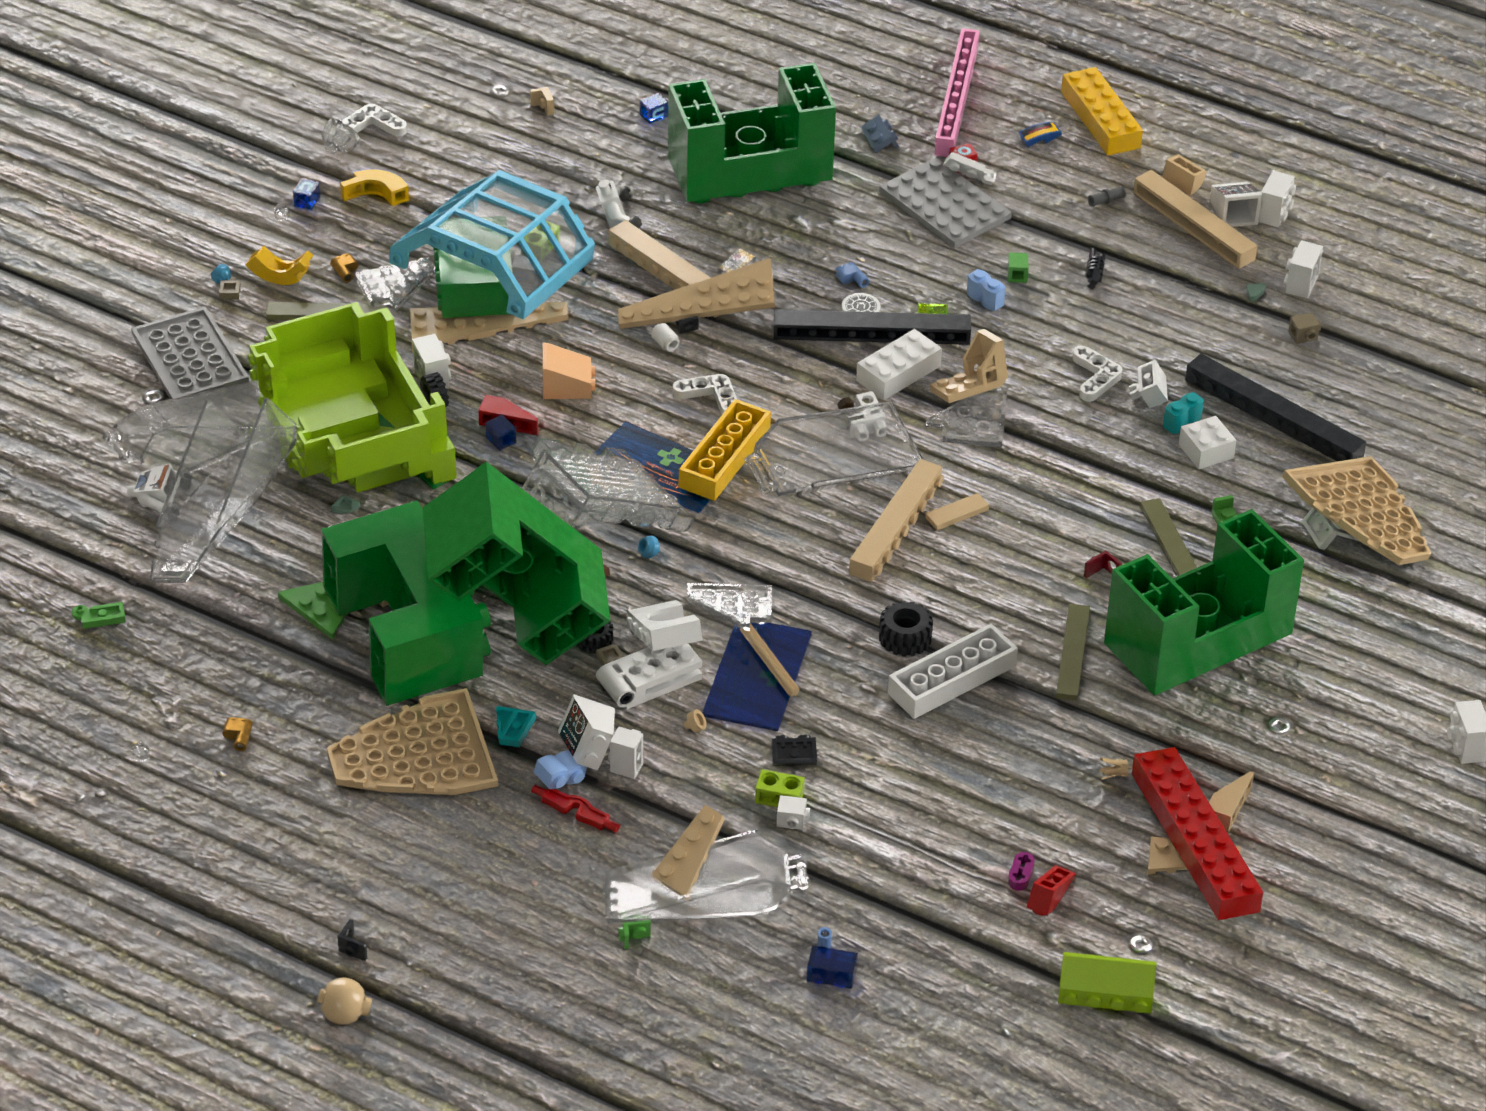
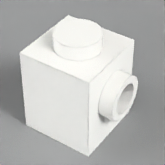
[777,795,810,830]

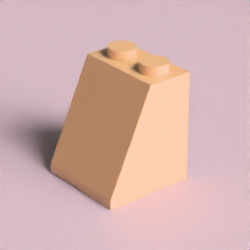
[543,343,595,399]

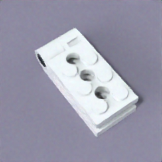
[596,644,702,710]

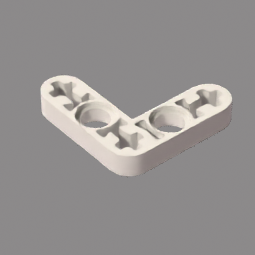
[337,104,407,138]
[1073,346,1122,402]
[673,374,737,415]

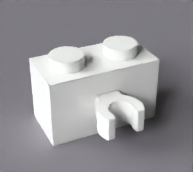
[1129,360,1168,408]
[608,727,643,779]

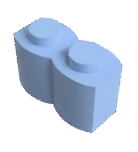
[967,269,1006,311]
[534,750,587,789]

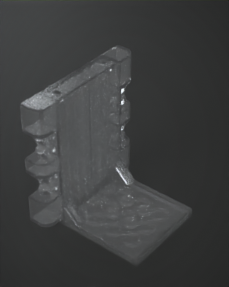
[522,438,694,532]

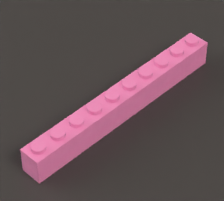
[935,28,980,157]

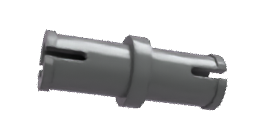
[1088,186,1126,207]

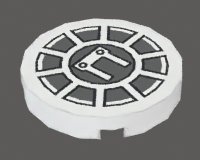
[841,293,881,312]

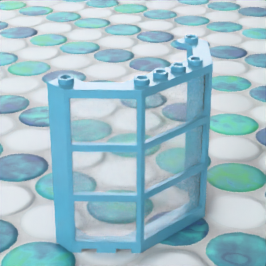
[389,170,595,320]

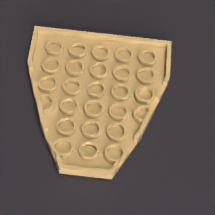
[1282,456,1431,565]
[327,688,498,795]

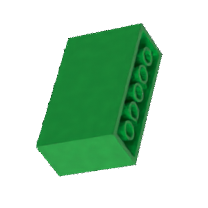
[433,218,511,318]

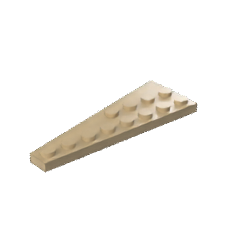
[618,258,775,329]
[410,301,568,352]

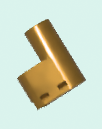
[330,253,359,283]
[222,717,253,751]

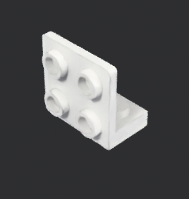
[1302,507,1359,550]

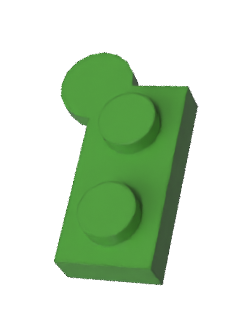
[72,602,126,629]

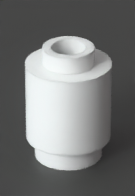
[651,323,680,352]

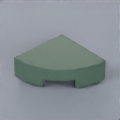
[1246,283,1266,302]
[331,495,360,514]

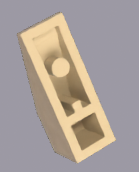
[1208,772,1254,832]

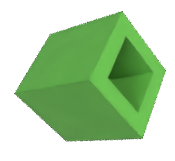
[1008,252,1029,283]

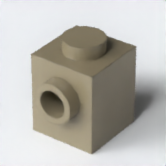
[1288,313,1321,344]

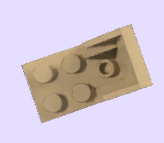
[930,329,1008,403]

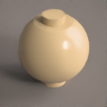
[317,978,372,1025]

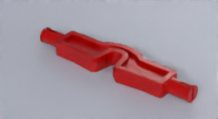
[531,784,620,833]

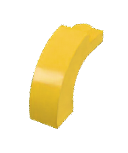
[340,170,409,206]
[245,245,313,285]

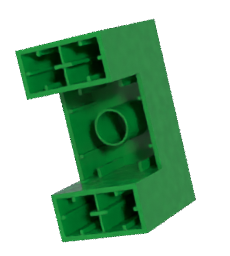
[668,62,836,203]
[422,462,610,665]
[321,500,491,706]
[1104,509,1304,696]

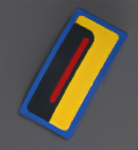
[1019,121,1062,147]

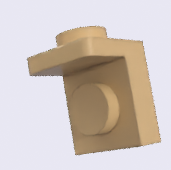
[530,87,554,116]

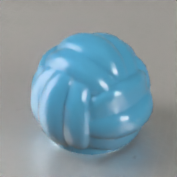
[211,263,231,284]
[638,536,660,558]

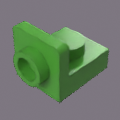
[1211,495,1237,524]
[618,916,651,949]

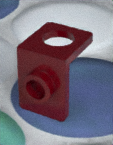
[1084,550,1122,578]

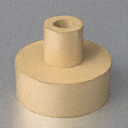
[683,709,707,733]

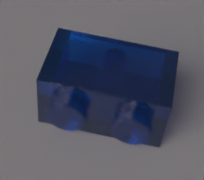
[806,945,858,989]

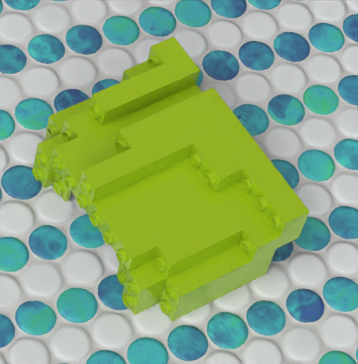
[247,302,457,493]

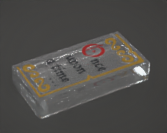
[717,248,756,274]

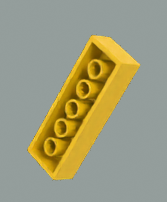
[1061,67,1143,156]
[678,399,771,501]

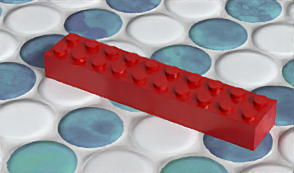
[1132,747,1264,921]

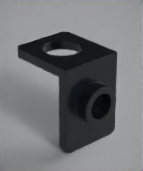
[675,316,699,334]
[337,919,368,961]

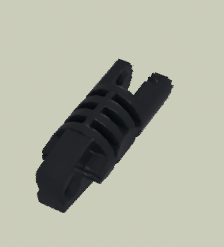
[1085,248,1106,289]

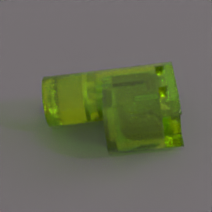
[918,303,948,314]

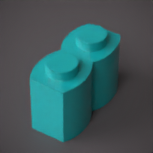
[1163,392,1204,434]

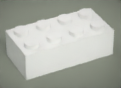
[856,329,942,401]

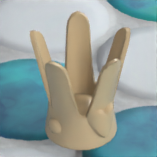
[1099,757,1132,780]

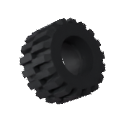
[879,601,933,657]

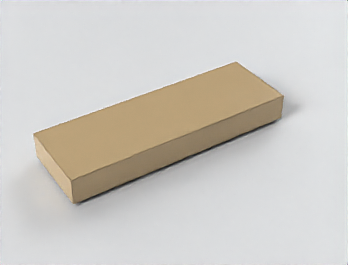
[926,493,989,531]

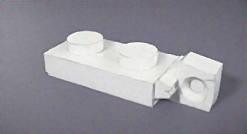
[944,152,997,185]

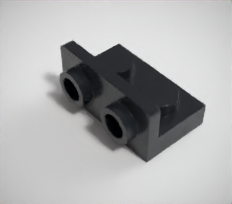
[771,735,817,766]

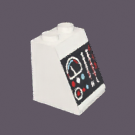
[1210,182,1262,227]
[558,694,615,770]

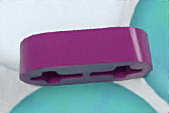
[1008,852,1035,891]

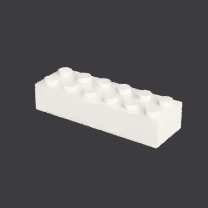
[888,623,1018,719]

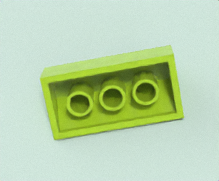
[1058,952,1157,1013]

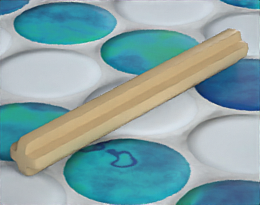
[740,622,800,697]

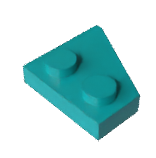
[496,706,537,747]

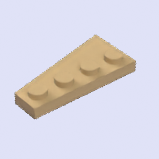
[651,805,725,900]
[1147,836,1241,875]

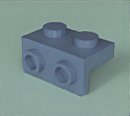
[861,115,899,153]

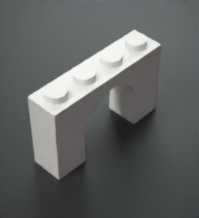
[626,600,703,651]

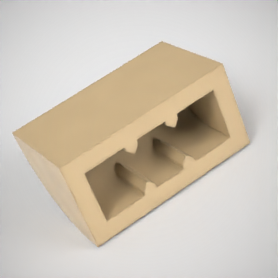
[1162,154,1207,195]

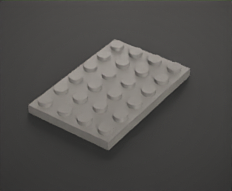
[879,157,1012,248]
[131,306,249,405]

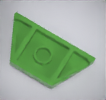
[278,582,348,639]

